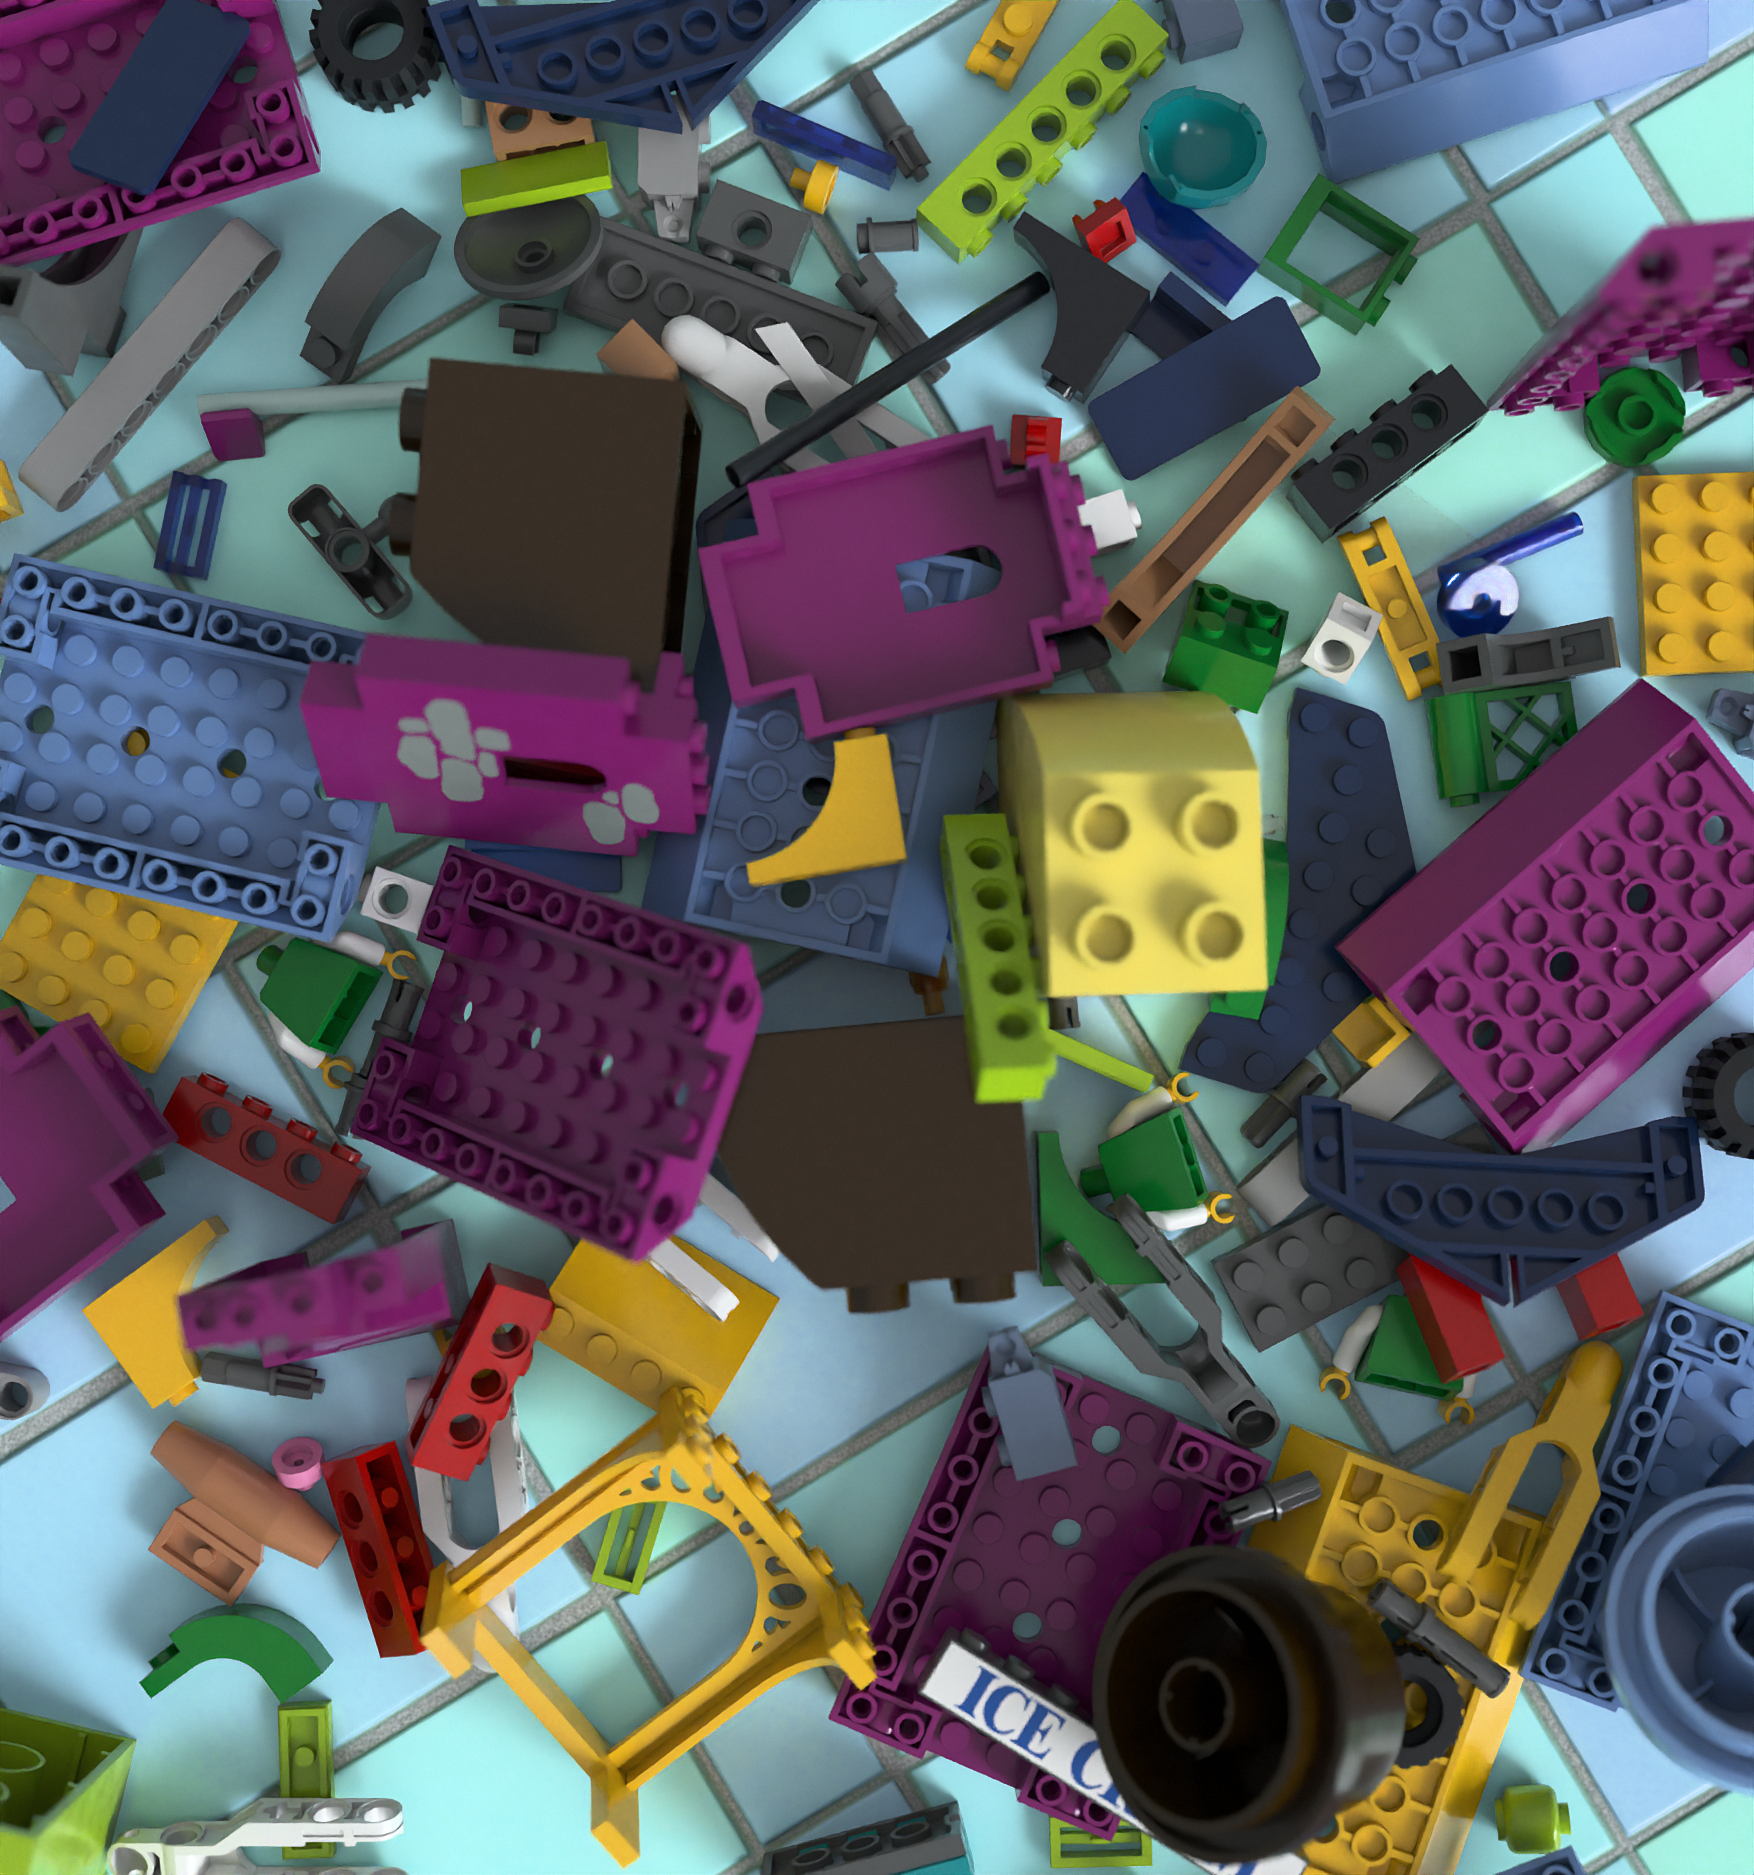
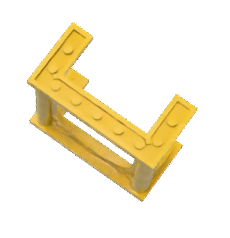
[420,1385,877,1870]

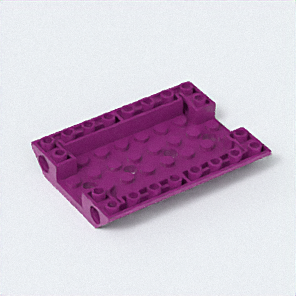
[0,0,321,267]
[1487,216,1754,417]
[1334,678,1754,1155]
[350,845,764,1263]
[828,1343,1272,1842]

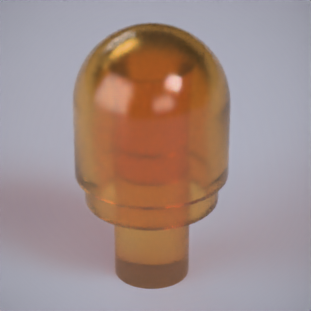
[908,953,950,1016]

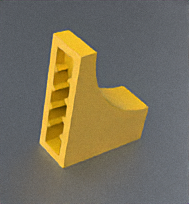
[746,727,908,887]
[82,1215,230,1409]

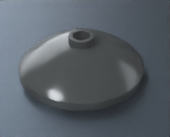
[454,194,603,301]

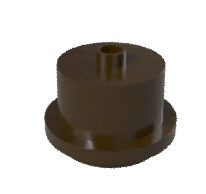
[1092,1545,1405,1866]

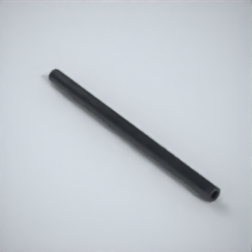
[725,271,1050,489]

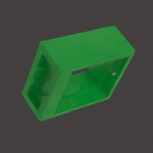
[1256,173,1420,336]

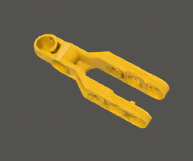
[1436,1341,1623,1630]

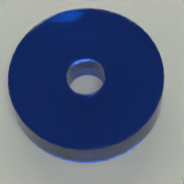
[1437,558,1519,638]

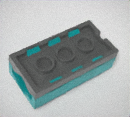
[761,1800,975,1875]

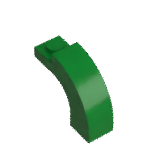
[1208,838,1289,1020]
[139,1603,334,1704]

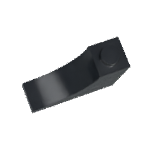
[1013,211,1150,405]

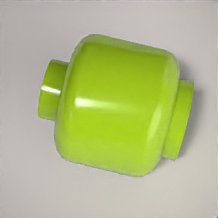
[1495,1784,1571,1854]

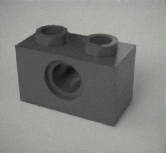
[696,179,812,285]

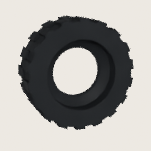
[1390,1643,1464,1769]

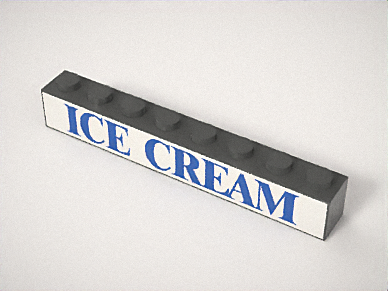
[917,1626,1310,1875]

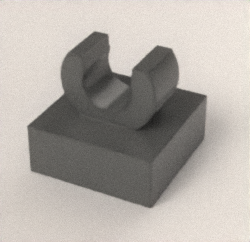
[498,302,558,356]

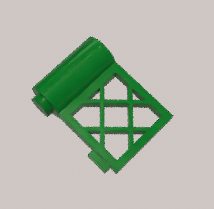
[1424,681,1578,808]

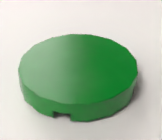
[1583,366,1686,468]

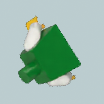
[256,931,417,1089]
[1080,1072,1235,1231]
[1318,1291,1478,1425]

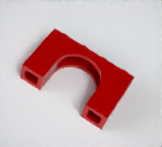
[1396,1252,1644,1384]

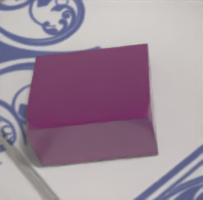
[200,408,265,461]

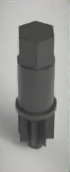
[849,69,931,182]
[200,1351,326,1400]

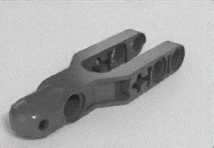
[1044,1192,1280,1448]

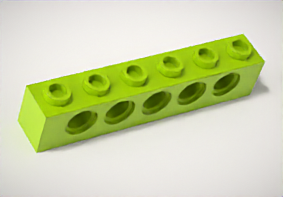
[916,0,1169,265]
[939,814,1056,1102]

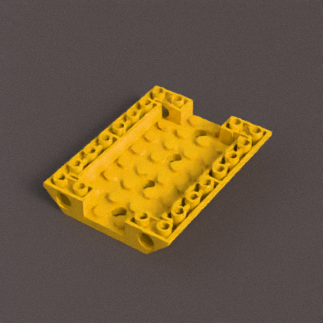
[1246,1423,1547,1875]

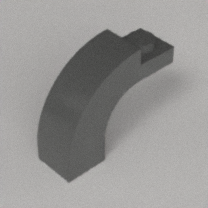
[299,207,442,385]
[1436,616,1621,694]

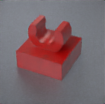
[1072,197,1137,263]
[1009,414,1062,469]

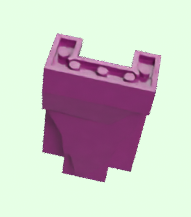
[175,1218,470,1368]

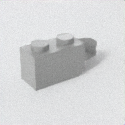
[637,95,711,243]

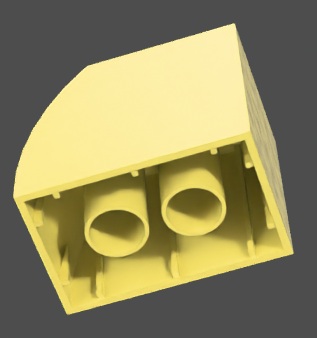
[996,691,1267,997]

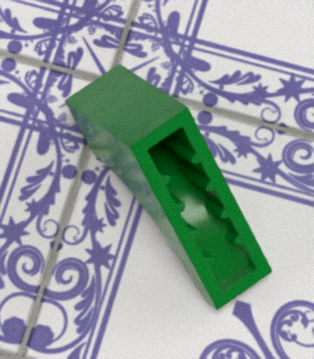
[1035,1131,1172,1287]

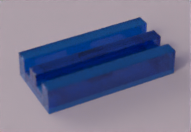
[153,470,227,581]

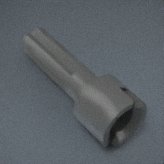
[835,252,951,385]

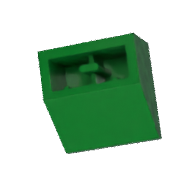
[1162,579,1289,714]

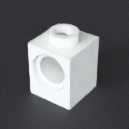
[1078,489,1142,559]
[1301,592,1383,685]
[358,866,435,934]

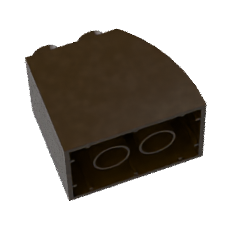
[389,357,703,694]
[716,1015,1038,1314]

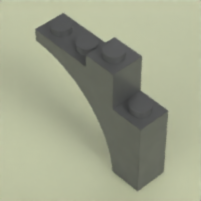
[0,227,144,377]

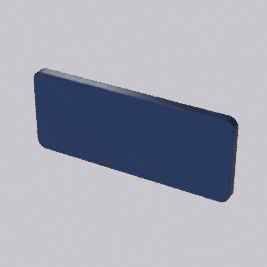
[68,0,251,195]
[1088,296,1321,481]

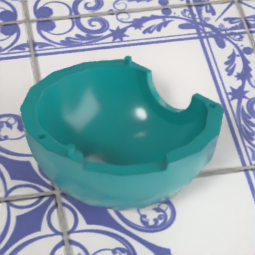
[1139,85,1267,209]

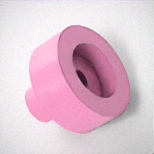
[272,1437,325,1491]

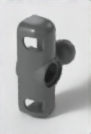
[288,484,413,620]

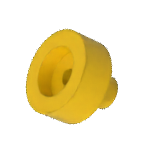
[789,159,839,215]

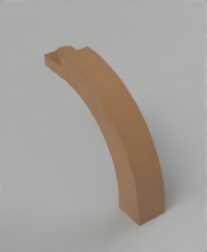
[1092,385,1336,654]

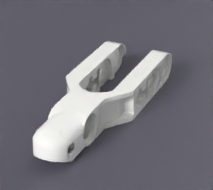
[661,315,931,474]
[644,1172,779,1322]
[405,1375,530,1673]
[107,1798,408,1875]

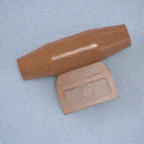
[148,1420,342,1607]

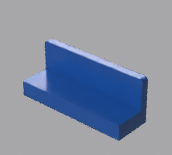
[465,839,622,892]

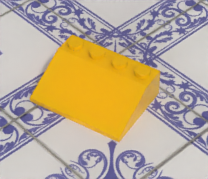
[536,1234,780,1423]

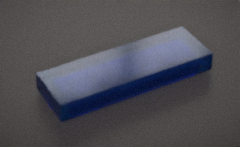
[751,100,897,191]
[1119,171,1259,307]

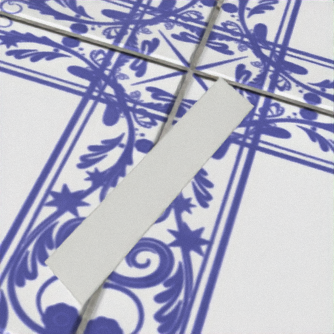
[755,322,879,459]

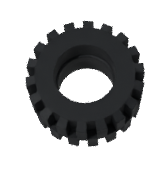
[309,0,444,113]
[1682,1033,1754,1160]

